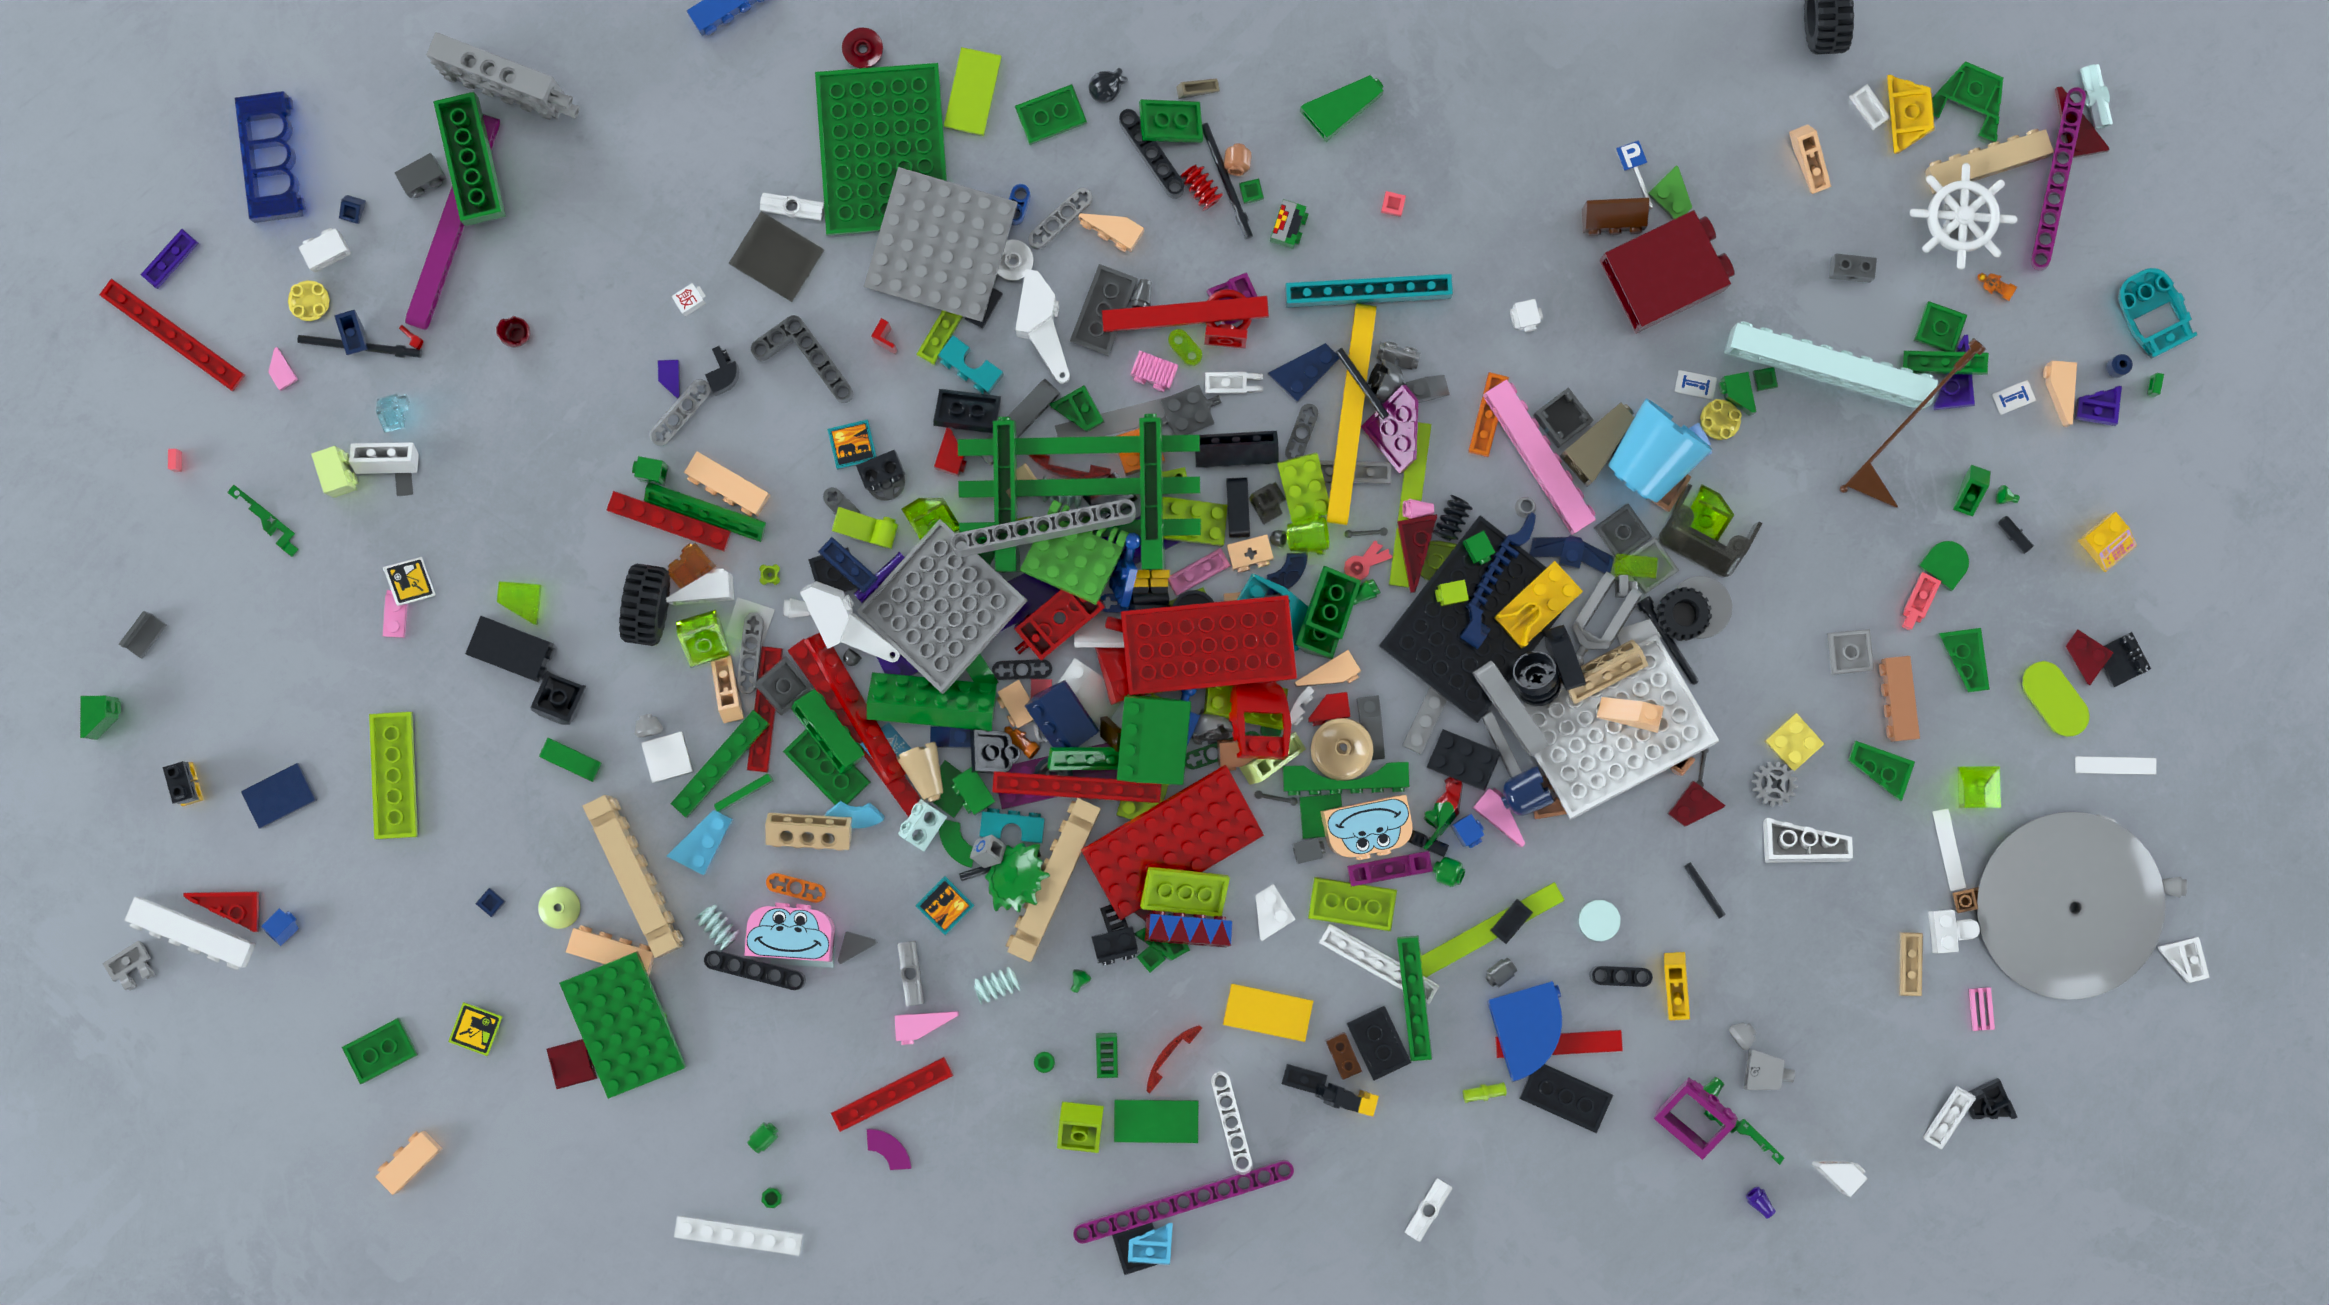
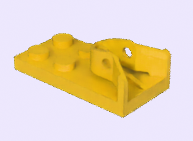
[1493,561,1583,648]

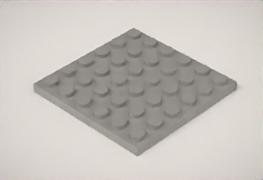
[864,167,1018,322]
[856,519,1028,694]

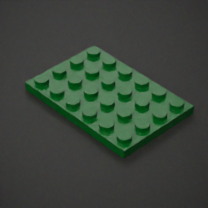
[559,951,686,1099]

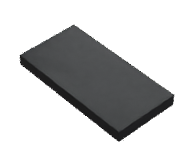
[1519,1064,1613,1133]

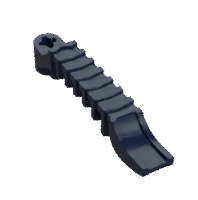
[1460,512,1536,649]

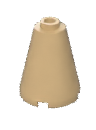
[896,742,943,803]

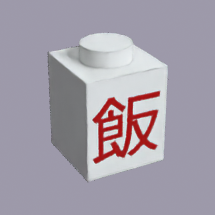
[671,283,706,317]

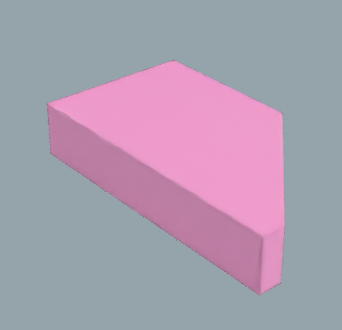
[268,347,298,391]

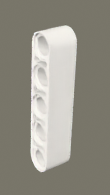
[1211,1072,1253,1175]

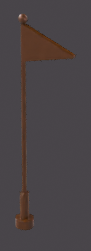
[1840,338,1986,508]

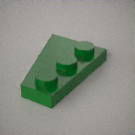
[1848,741,1915,801]

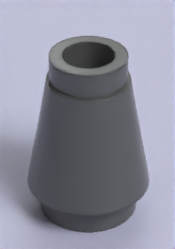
[1131,279,1152,308]

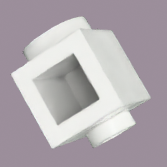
[1510,299,1543,332]

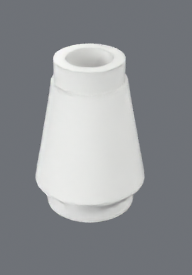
[783,598,811,618]

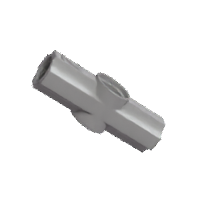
[897,941,924,1006]

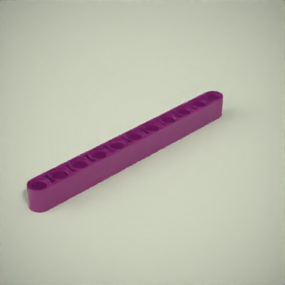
[405,114,500,330]
[1073,1160,1294,1244]

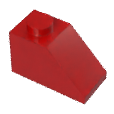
[934,428,967,477]

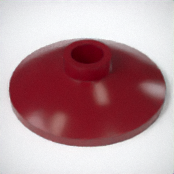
[842,27,883,68]

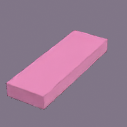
[1168,548,1231,596]

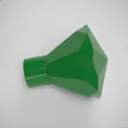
[1996,485,2020,504]
[1071,969,1091,993]

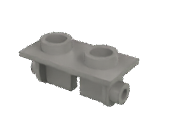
[1377,341,1421,370]

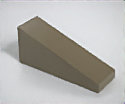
[1176,79,1220,99]

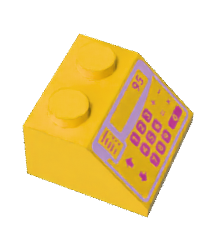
[2078,512,2137,572]

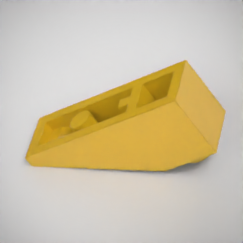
[1664,952,1690,1020]

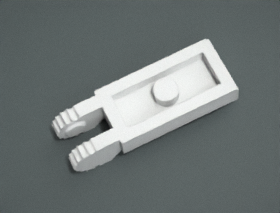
[1205,372,1263,394]

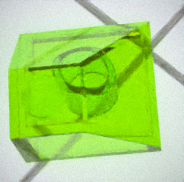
[1678,484,1734,545]
[901,498,959,540]
[1957,766,2001,808]

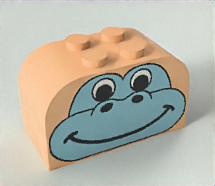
[1320,795,1413,860]

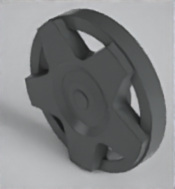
[867,463,905,501]

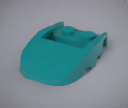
[2118,268,2197,359]
[1237,573,1308,652]

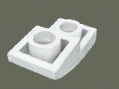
[1290,686,1314,727]

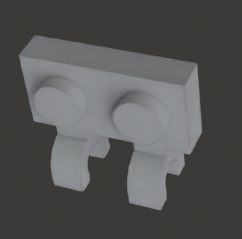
[102,941,155,991]

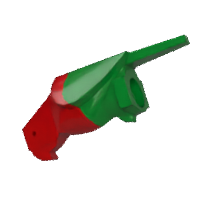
[1424,777,1463,850]

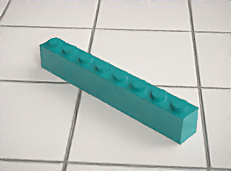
[1285,274,1453,308]

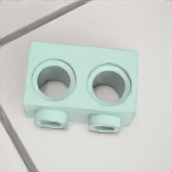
[898,799,947,851]

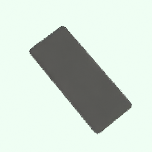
[395,473,413,496]

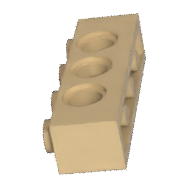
[765,813,852,851]

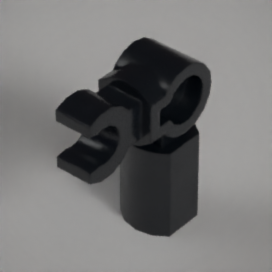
[1408,830,1449,857]

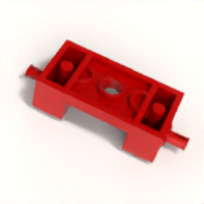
[1014,589,1105,660]

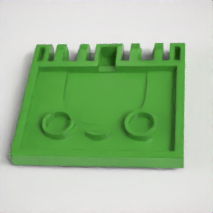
[1020,500,1129,605]

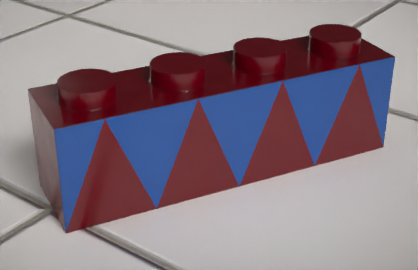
[1145,911,1232,948]

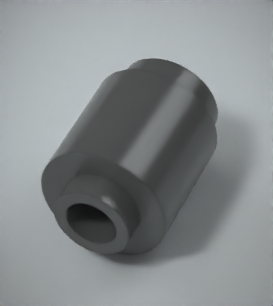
[1485,958,1517,988]

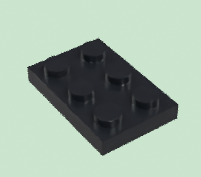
[933,389,1001,433]
[1427,729,1501,791]
[1346,1006,1411,1081]

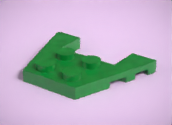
[1932,61,2004,142]

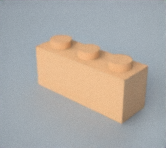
[375,1131,443,1195]

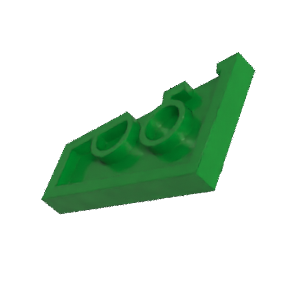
[1939,628,1990,693]

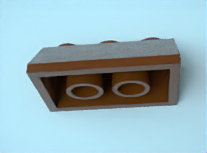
[1582,198,1649,236]

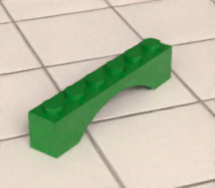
[1282,762,1410,796]

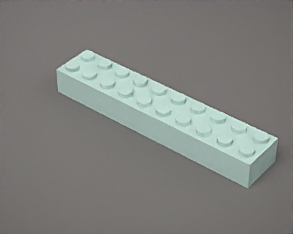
[1724,322,1938,410]

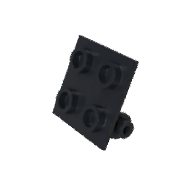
[2104,632,2151,687]

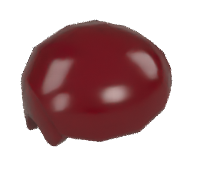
[496,316,530,348]

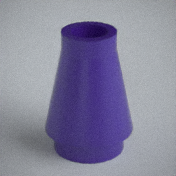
[1746,1187,1776,1219]

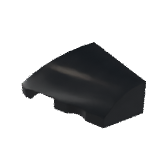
[1968,1078,2018,1119]

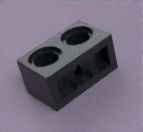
[856,450,906,492]

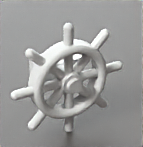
[1910,163,2018,269]

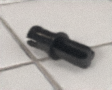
[1998,516,2034,554]

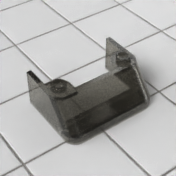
[1658,484,1763,578]

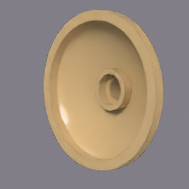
[1311,718,1373,781]

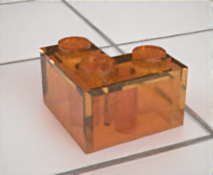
[668,543,716,589]

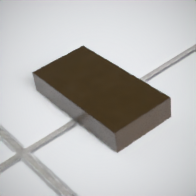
[1100,716,1121,752]

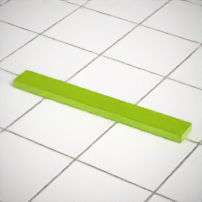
[1389,422,1432,588]
[1421,882,1565,977]

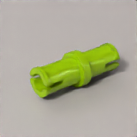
[1462,1082,1507,1103]

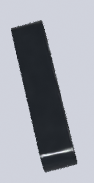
[1119,109,1184,199]
[704,950,806,990]

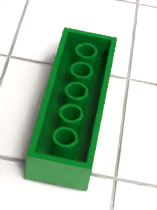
[433,92,506,226]
[867,672,997,731]

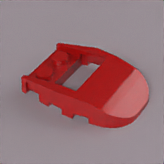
[1229,681,1292,760]

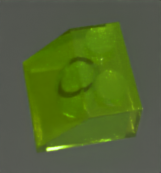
[676,609,730,668]

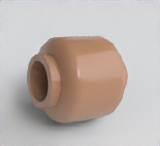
[1224,143,1252,176]

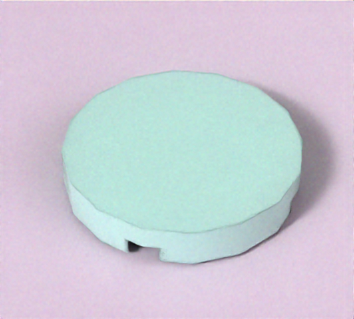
[1578,900,1620,941]

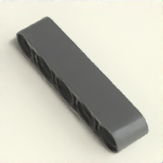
[980,379,1060,466]

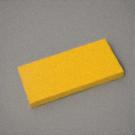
[1223,983,1313,1042]

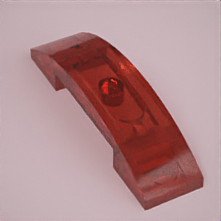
[1029,455,1111,479]
[1146,1025,1203,1094]

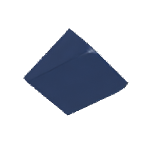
[339,195,366,224]

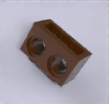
[1325,1032,1362,1080]

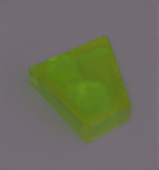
[497,581,542,625]

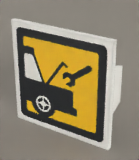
[383,557,436,606]

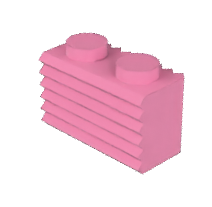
[1131,351,1178,392]

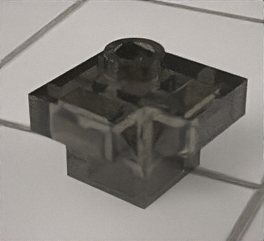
[1248,482,1286,525]

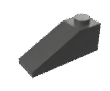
[1357,695,1385,760]

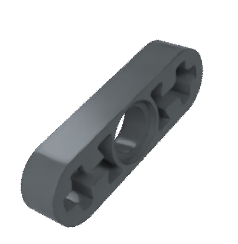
[1285,404,1318,459]

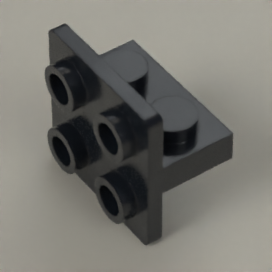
[1092,926,1139,966]

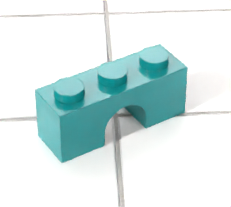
[938,335,1004,394]
[979,808,1045,843]

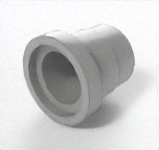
[1515,497,1536,518]

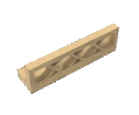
[1560,639,1648,704]

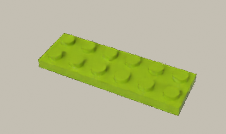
[369,712,418,839]

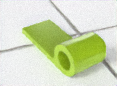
[832,507,898,549]

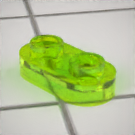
[1168,329,1202,366]

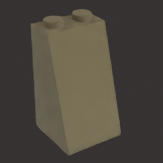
[1560,403,1634,487]

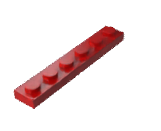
[606,491,731,552]

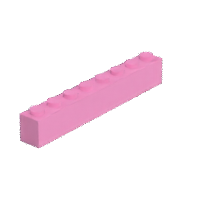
[1483,380,1596,535]

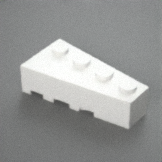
[1763,818,1853,863]

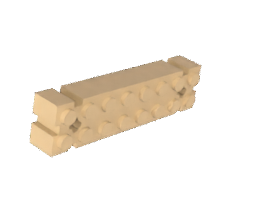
[582,795,684,958]
[1006,798,1101,962]

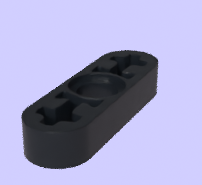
[992,659,1052,680]

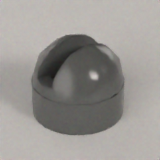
[1270,530,1287,547]
[843,648,862,666]

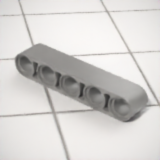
[1473,661,1549,757]

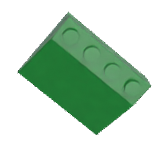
[1117,694,1191,785]

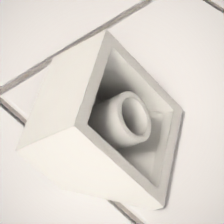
[1812,1161,1868,1197]

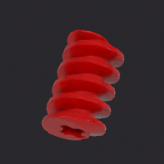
[1180,165,1223,211]

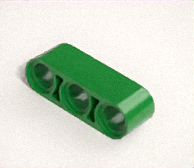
[538,737,602,782]

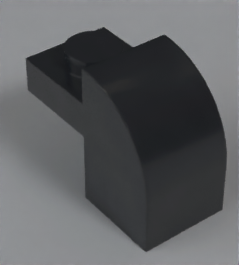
[705,346,739,396]

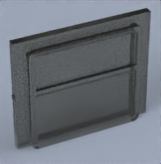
[728,211,824,302]

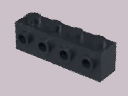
[1195,431,1279,468]

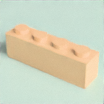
[684,451,770,517]
[566,925,655,976]

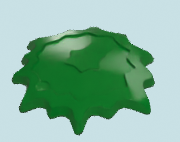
[985,843,1050,913]

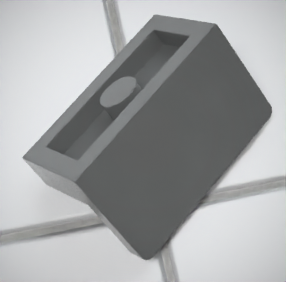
[119,611,167,658]

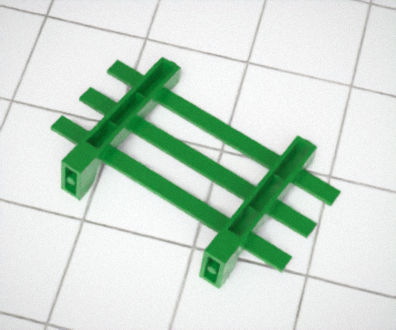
[958,414,1201,573]

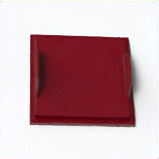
[546,1039,597,1090]

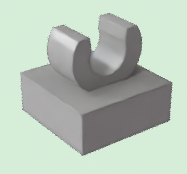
[1615,575,1638,598]

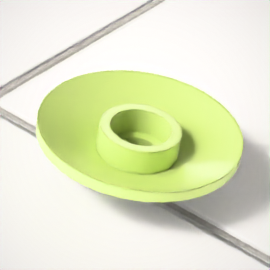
[538,887,581,929]

